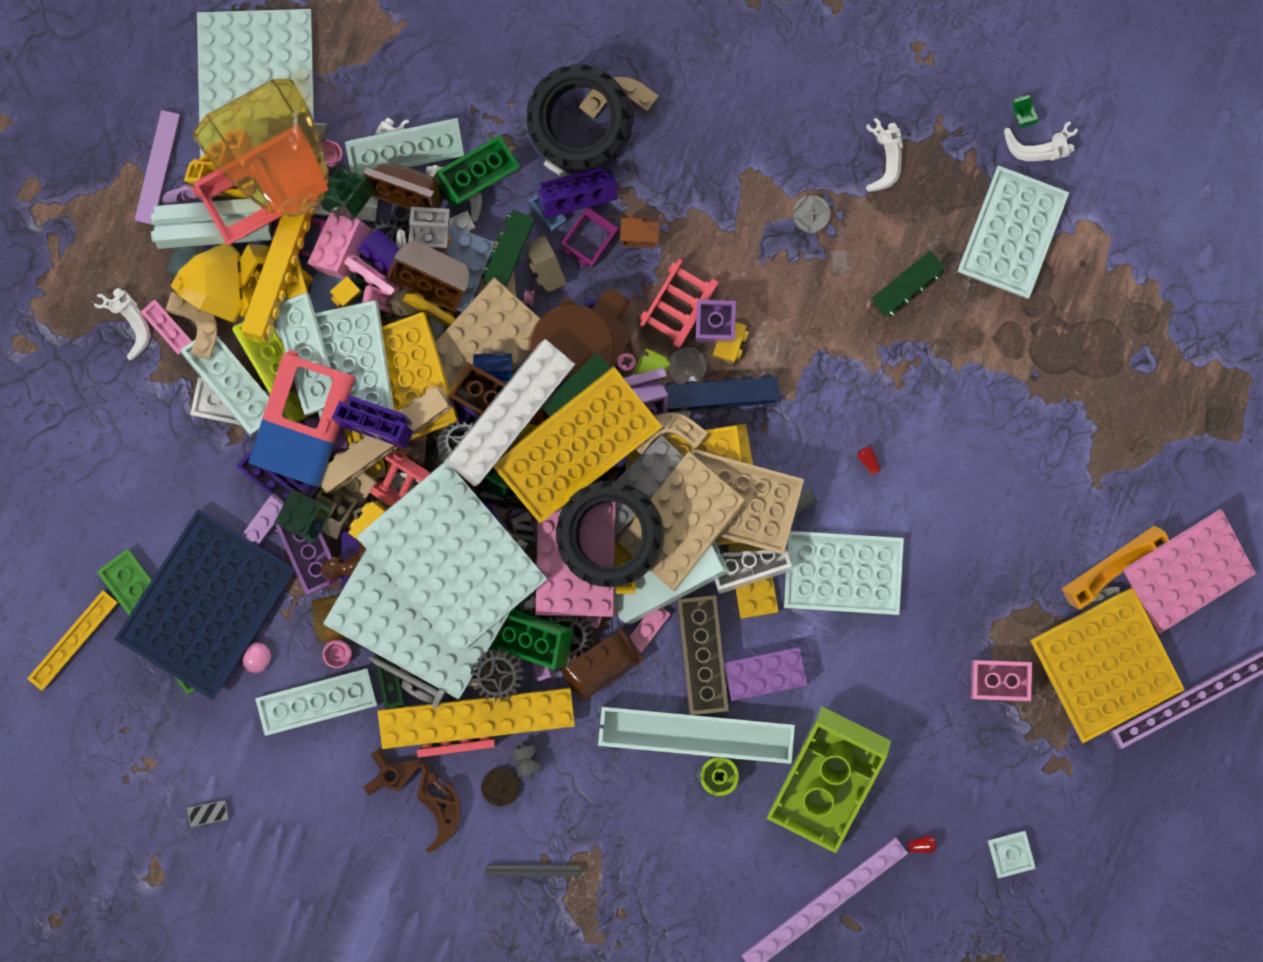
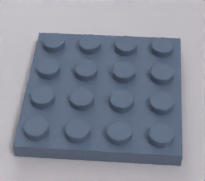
[400,225,496,312]

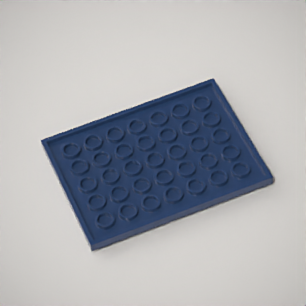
[114,509,295,701]

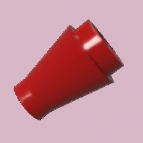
[857,445,881,475]
[907,835,936,854]

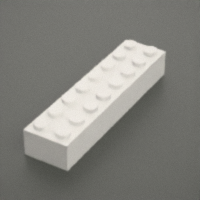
[445,339,575,486]

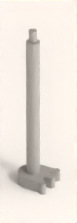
[369,655,446,708]

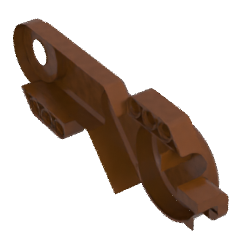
[493,289,637,525]

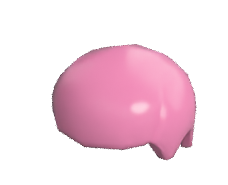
[312,139,343,169]
[322,639,352,668]
[242,642,271,674]

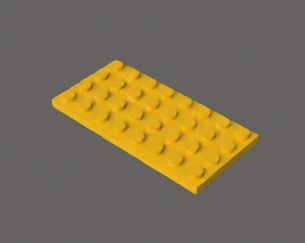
[493,366,662,524]

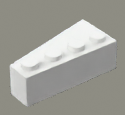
[715,549,792,594]

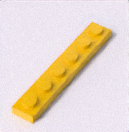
[27,590,118,691]

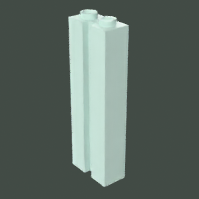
[151,197,272,249]
[614,541,730,624]

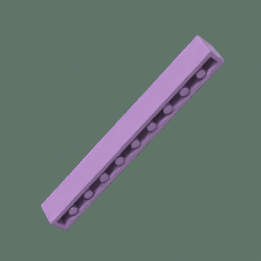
[1109,650,1263,749]
[741,837,908,962]

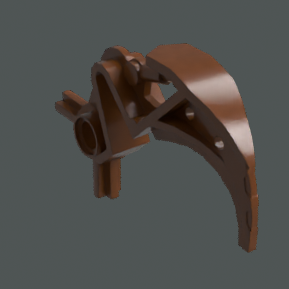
[363,748,461,853]

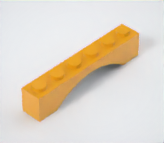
[1062,526,1169,610]

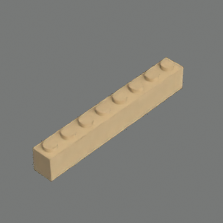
[321,386,455,494]

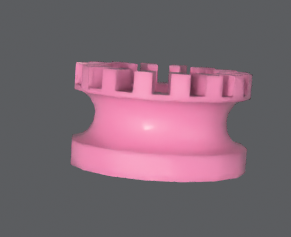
[523,289,535,307]
[617,353,636,371]

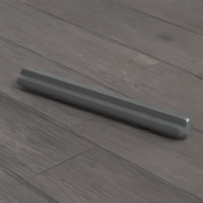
[486,865,582,876]

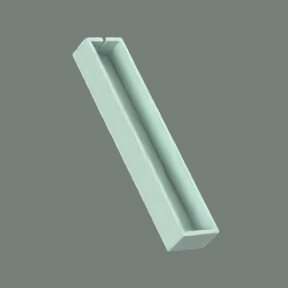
[598,707,795,764]

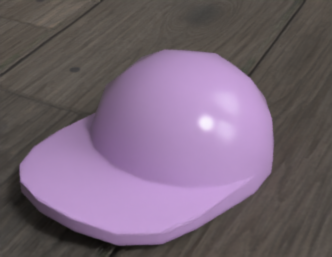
[163,184,203,205]

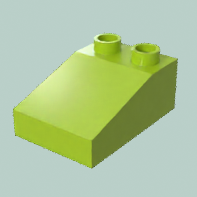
[766,707,891,853]

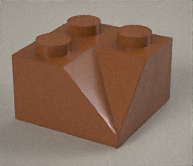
[620,215,659,248]

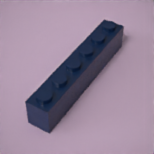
[664,375,780,413]

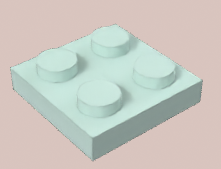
[987,831,1036,878]

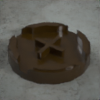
[481,768,520,806]

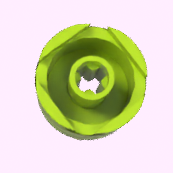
[632,348,670,385]
[700,757,739,796]

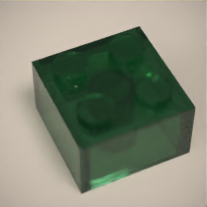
[317,168,375,220]
[274,489,332,544]

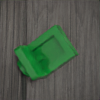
[1012,95,1038,128]

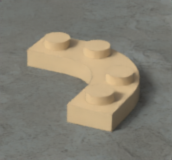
[579,77,659,119]
[166,292,217,360]
[635,413,708,455]

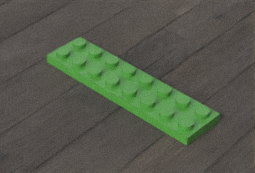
[97,549,195,695]

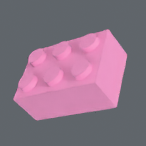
[307,212,371,279]
[970,660,1032,701]

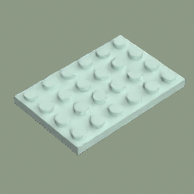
[957,165,1069,299]
[315,301,395,419]
[784,531,904,615]

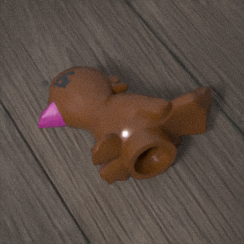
[321,542,366,586]

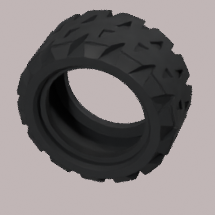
[526,64,633,171]
[556,481,664,587]

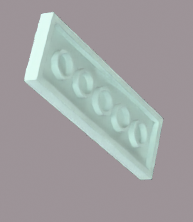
[345,118,464,179]
[276,293,333,415]
[180,336,269,437]
[255,668,378,736]

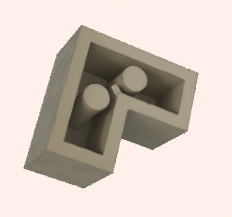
[524,235,567,293]
[313,488,359,540]

